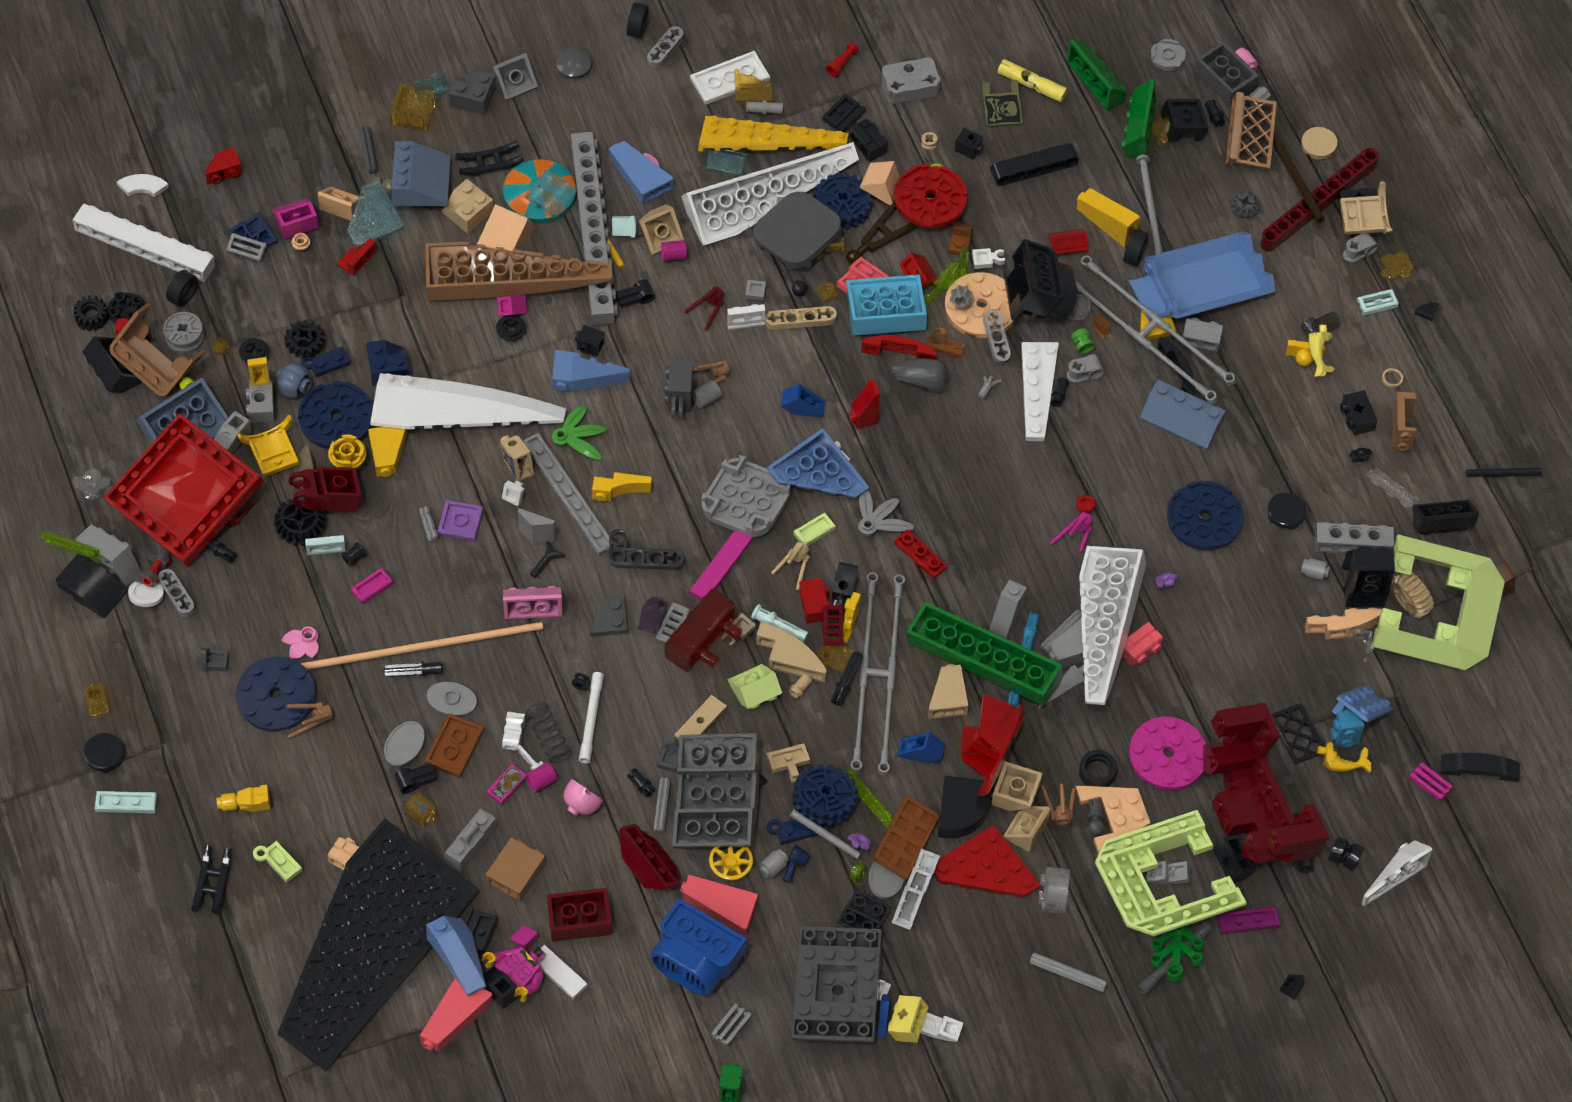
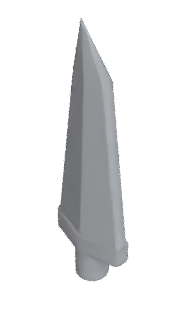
[1038,664,1085,709]

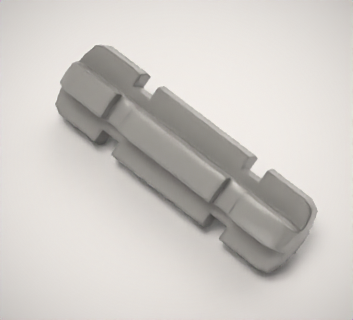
[419,506,438,542]

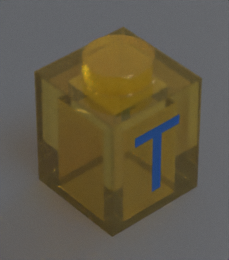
[404,792,436,828]

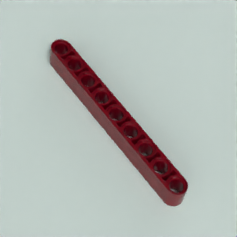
[1260,148,1379,252]

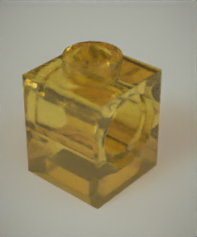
[83,683,109,717]

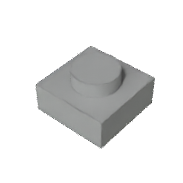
[745,280,766,301]

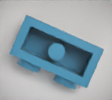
[1330,710,1365,748]

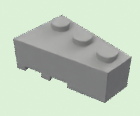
[75,524,141,586]

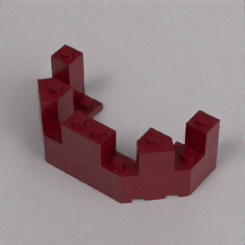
[1203,703,1329,863]

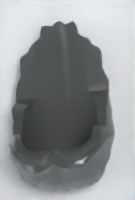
[890,358,950,393]

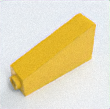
[1076,188,1140,248]

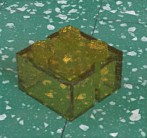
[390,84,436,132]

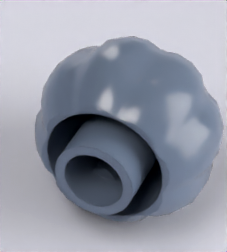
[276,363,312,398]

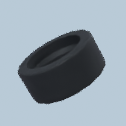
[627,2,649,38]
[1123,229,1149,266]
[166,270,198,307]
[1079,750,1117,787]

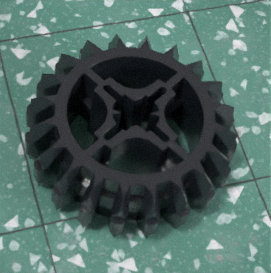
[274,497,326,546]

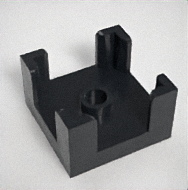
[1160,99,1209,141]

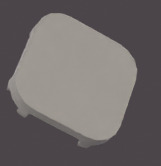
[701,455,791,537]

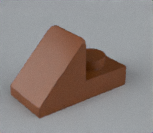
[948,222,973,257]

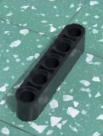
[990,143,1079,186]

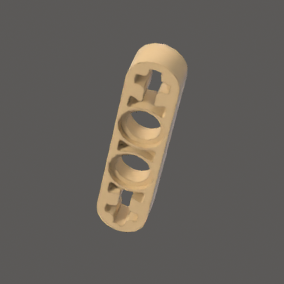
[765,306,837,330]

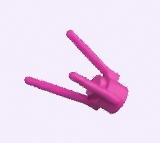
[1050,512,1093,552]

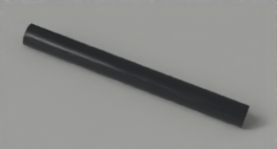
[1465,468,1542,477]

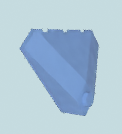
[766,428,869,498]

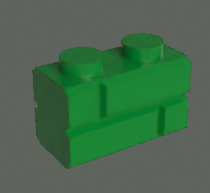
[719,1063,743,1102]

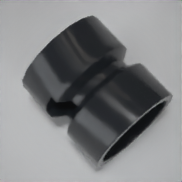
[1328,836,1364,871]

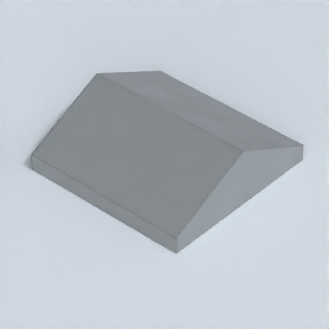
[518,508,556,545]

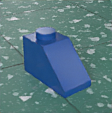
[781,384,825,417]
[897,732,945,764]

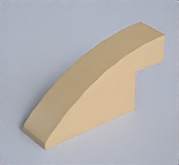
[756,622,827,683]

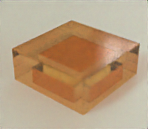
[1092,313,1111,339]

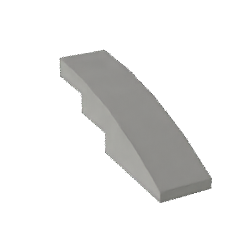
[892,849,941,930]

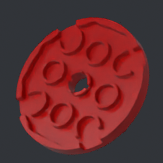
[894,164,967,228]

